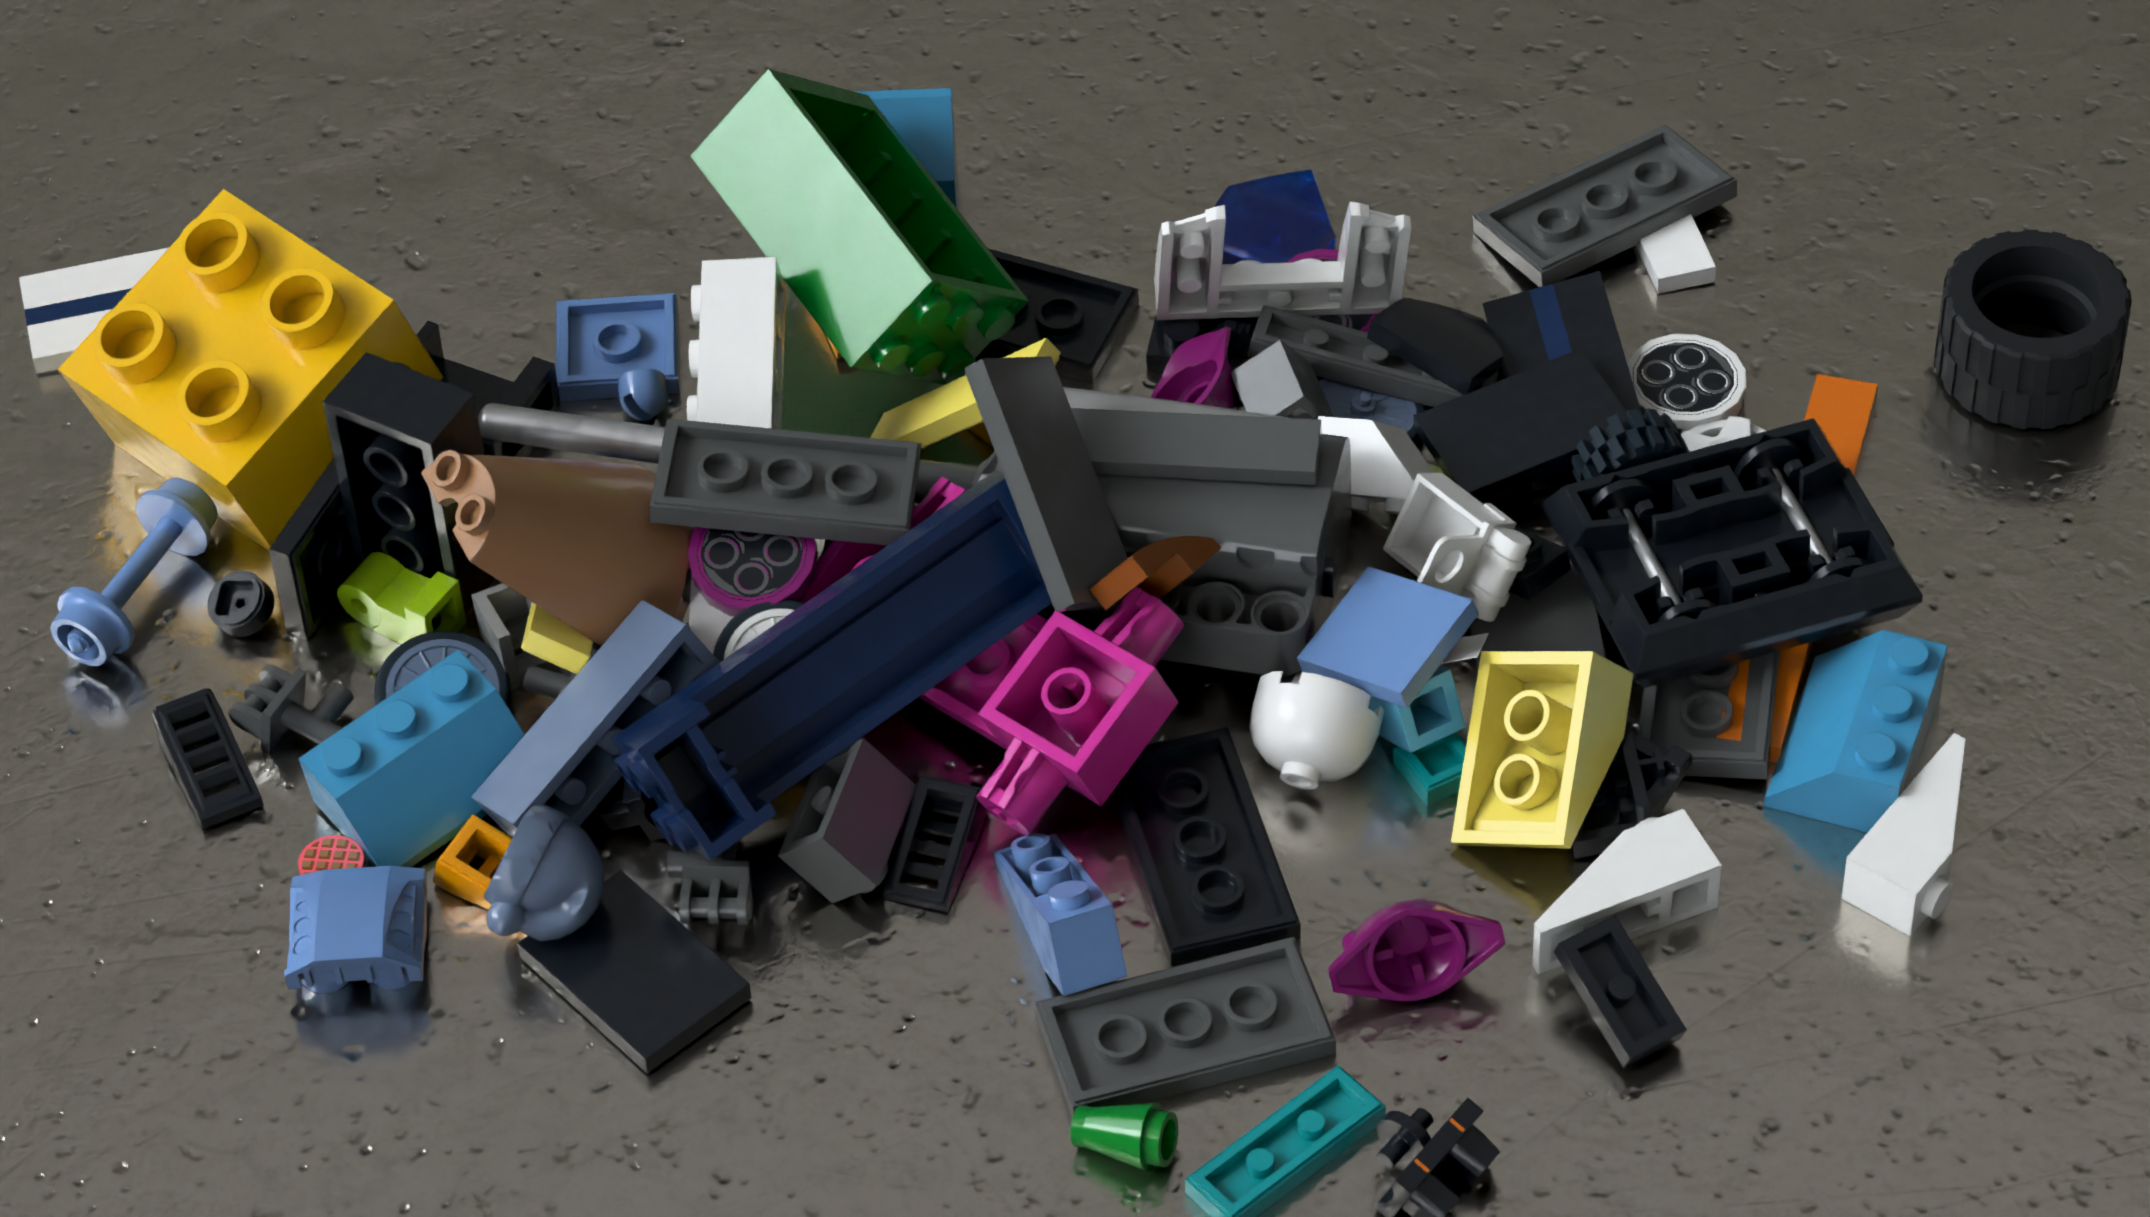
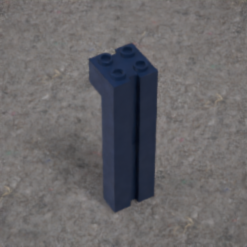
[611,471,1052,860]

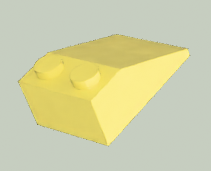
[1451,651,1634,849]

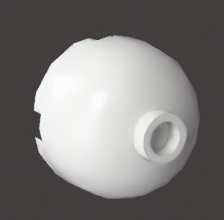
[1250,671,1385,789]

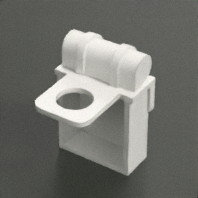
[1383,473,1532,622]

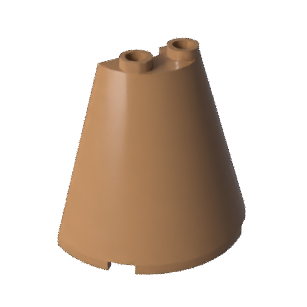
[421,450,694,646]

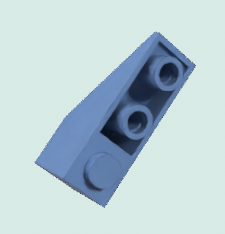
[993,833,1127,996]

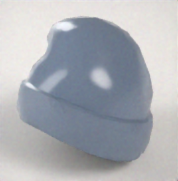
[484,805,605,941]

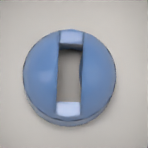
[618,368,668,421]

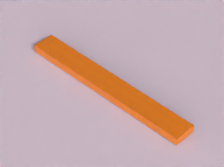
[1716,374,1878,763]

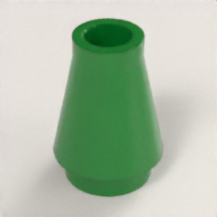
[1070,1103,1178,1172]

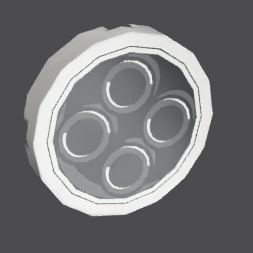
[1627,334,1746,434]

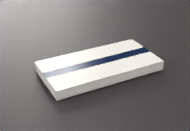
[19,247,169,373]

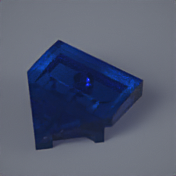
[1214,170,1336,263]

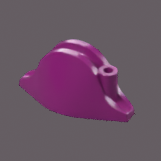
[1328,899,1506,1001]

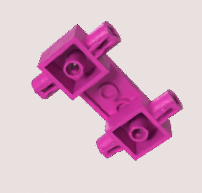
[799,477,1184,836]

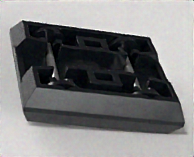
[1543,418,1923,688]

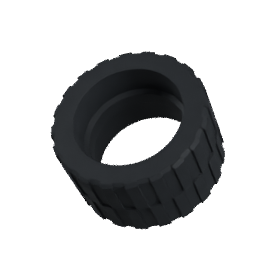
[1934,229,2132,429]

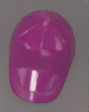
[1151,327,1239,409]

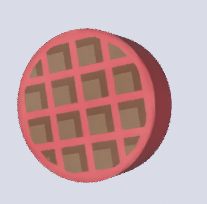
[298,835,366,875]

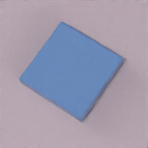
[556,293,680,402]
[1297,566,1479,708]

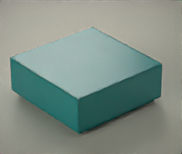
[1393,732,1466,806]

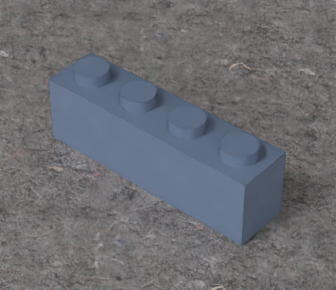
[471,600,720,837]

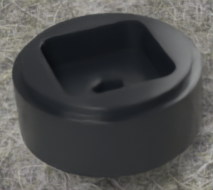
[207,570,275,637]

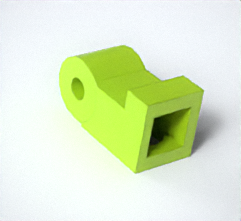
[337,552,466,644]

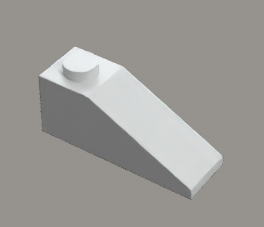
[1842,733,1965,937]
[1532,809,1722,975]

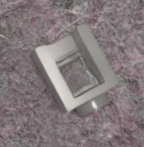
[471,583,562,691]

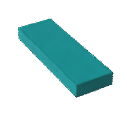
[1185,1065,1386,1217]

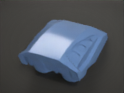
[284,866,427,994]

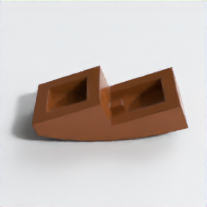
[1089,536,1221,610]

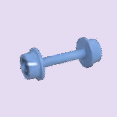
[50,478,218,666]

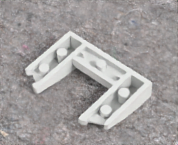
[1154,202,1411,320]

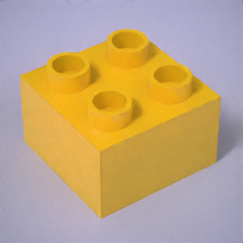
[58,189,443,551]

